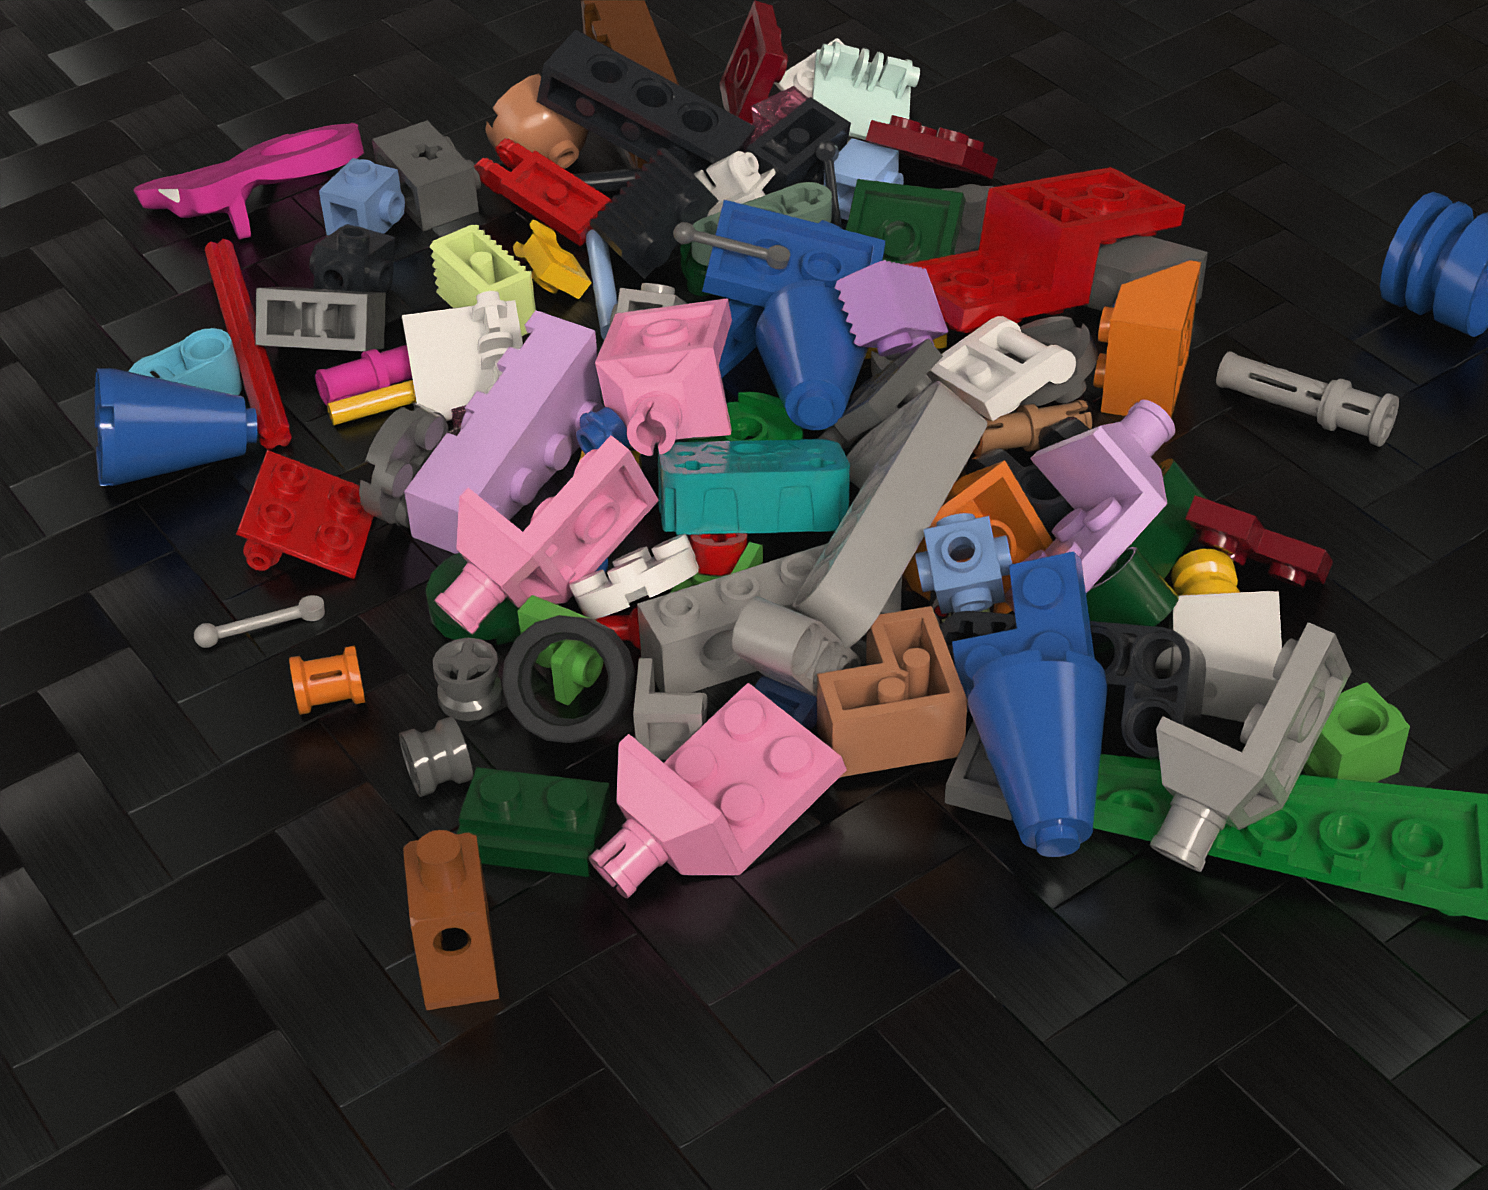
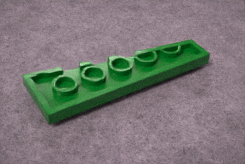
[1093,754,1488,920]

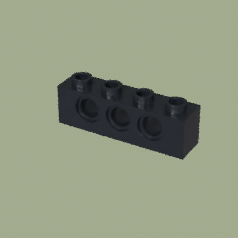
[536,30,756,186]

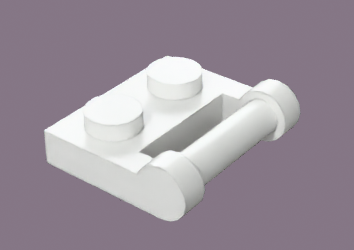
[927,316,1076,422]

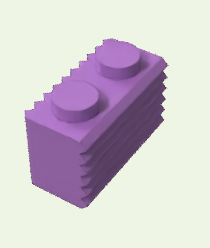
[834,260,948,356]

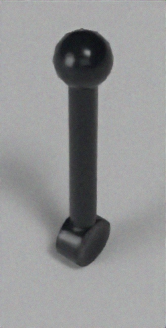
[816,141,842,229]

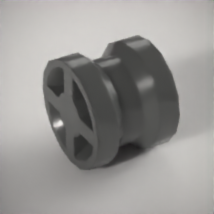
[433,638,503,721]
[399,716,473,797]

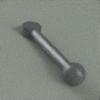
[673,222,790,269]

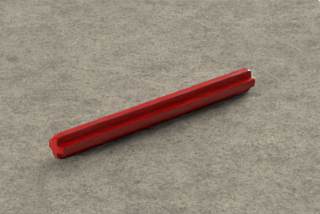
[204,239,292,450]

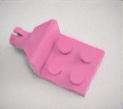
[595,298,732,456]
[434,435,659,635]
[588,683,847,899]

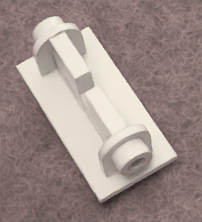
[694,151,776,216]

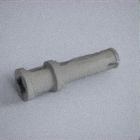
[1216,351,1399,446]

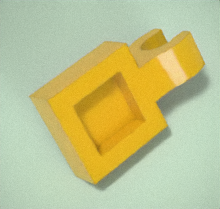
[513,220,592,299]

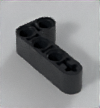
[940,611,1206,760]

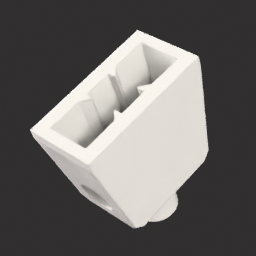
[1155,591,1282,722]

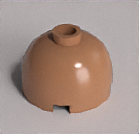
[485,73,589,169]

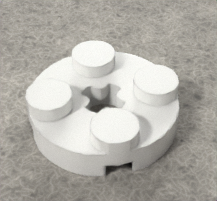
[569,534,699,620]

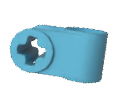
[128,328,243,395]

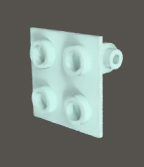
[812,41,920,140]

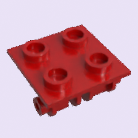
[236,450,374,579]

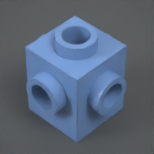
[319,158,405,235]
[915,513,1012,614]

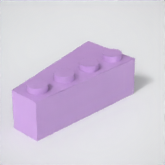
[404,310,604,554]

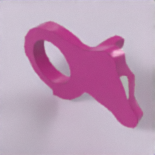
[133,123,364,240]

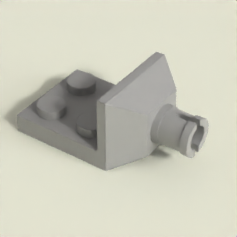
[1149,622,1352,872]

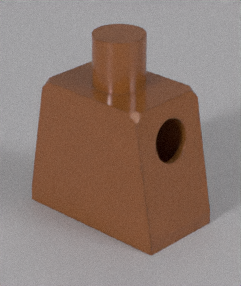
[403,830,499,1010]

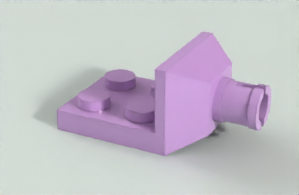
[1005,400,1175,613]

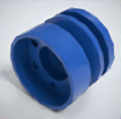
[1380,192,1488,337]

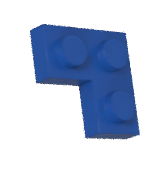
[952,551,1095,712]

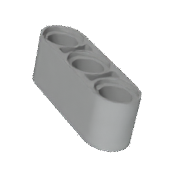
[732,596,861,697]

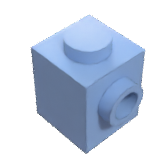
[824,138,903,220]

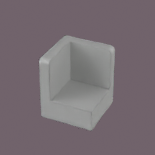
[633,658,708,760]

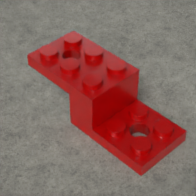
[904,167,1185,333]

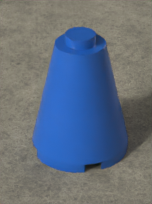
[756,280,869,430]
[95,368,257,486]
[967,649,1107,857]

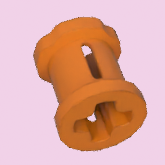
[289,646,365,715]

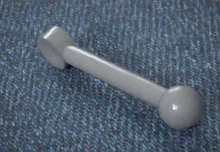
[194,595,325,648]

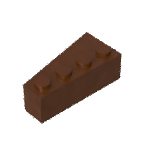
[581,0,679,168]

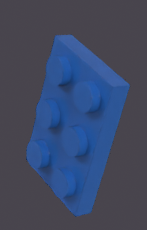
[702,199,886,307]

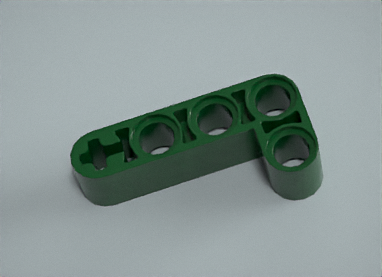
[1086,459,1207,655]

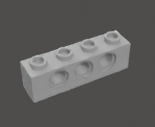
[637,543,902,693]

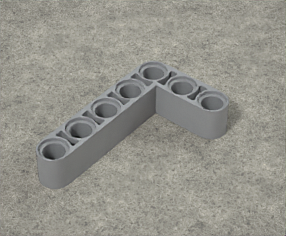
[793,381,987,649]

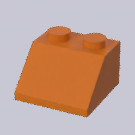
[1094,260,1201,418]
[903,460,1053,614]

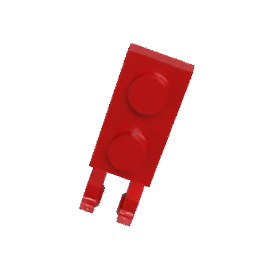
[474,138,612,246]

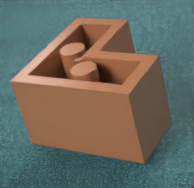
[817,606,968,777]

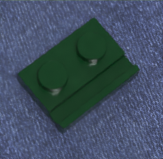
[457,767,611,877]

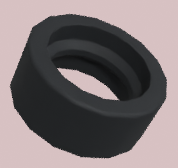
[502,615,636,743]

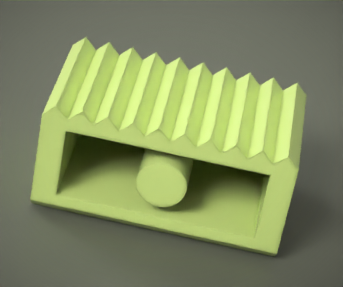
[430,225,536,336]

